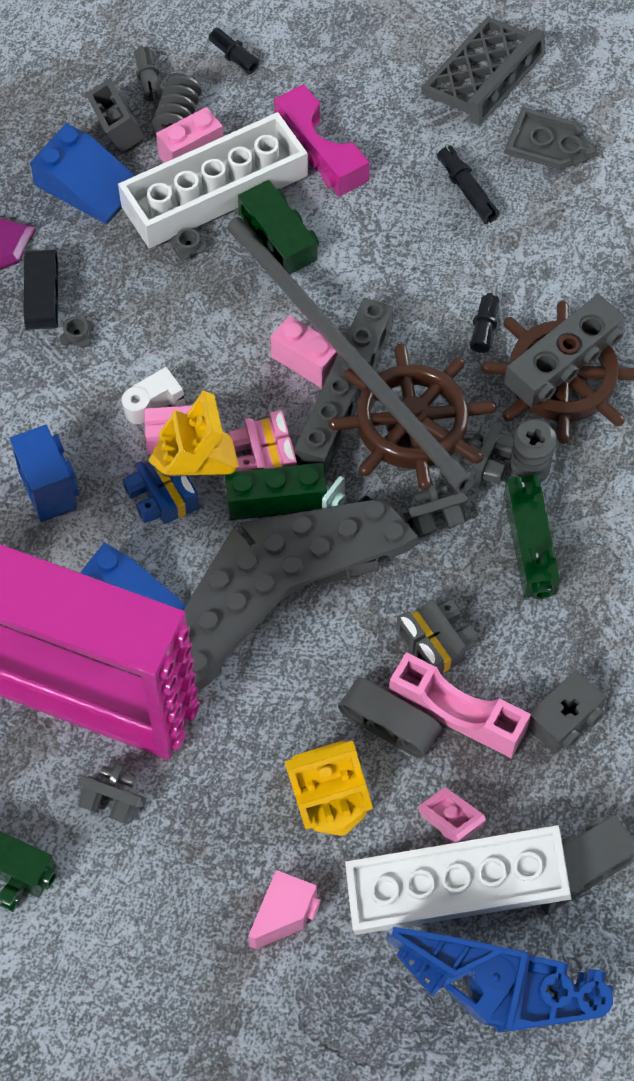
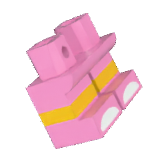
[229,410,297,472]

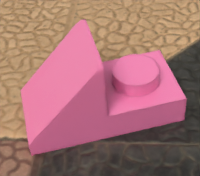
[418,787,486,844]

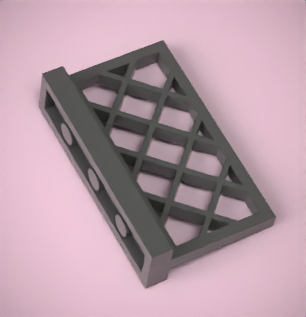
[421,16,546,126]

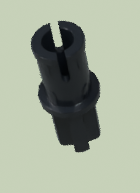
[208,27,260,75]
[469,293,500,353]

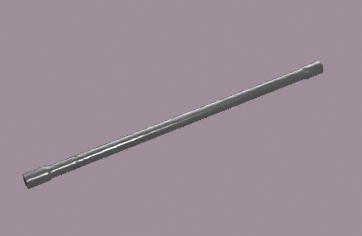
[227,217,474,493]

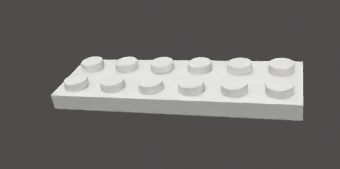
[345,825,571,935]

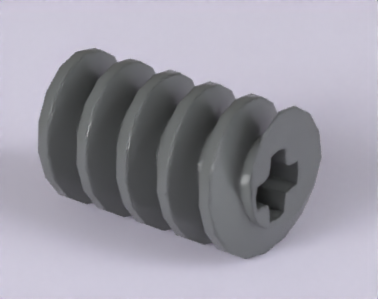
[151,73,202,133]
[509,419,556,482]

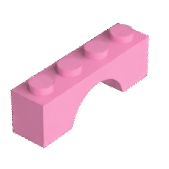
[389,652,531,759]

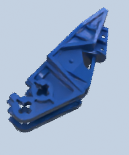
[386,926,613,1033]

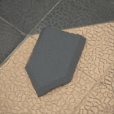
[504,107,598,170]

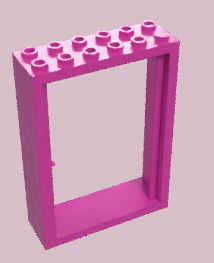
[0,544,200,760]

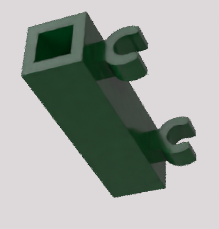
[504,474,560,599]
[0,831,57,912]

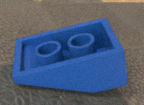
[30,123,135,225]
[80,542,186,610]

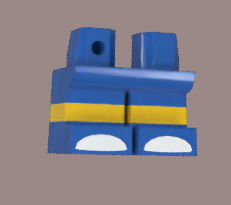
[123,462,200,524]

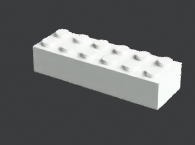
[118,112,308,249]

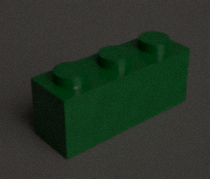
[238,180,319,274]
[225,463,327,521]

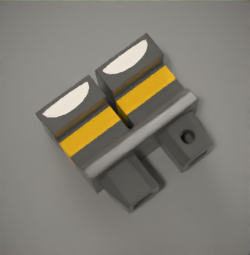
[396,599,478,674]

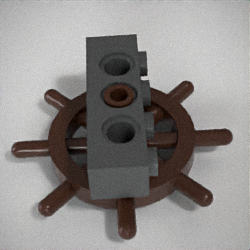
[481,293,634,444]

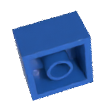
[9,424,79,523]

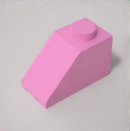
[248,870,321,949]

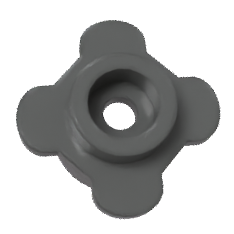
[171,228,206,260]
[60,316,94,348]

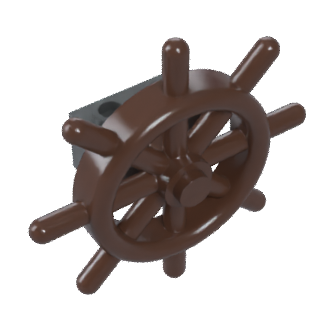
[328,344,497,490]

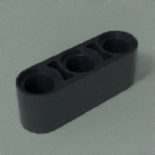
[23,250,58,330]

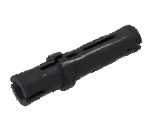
[437,145,500,224]

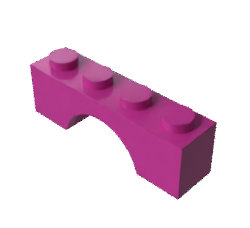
[273,84,370,197]

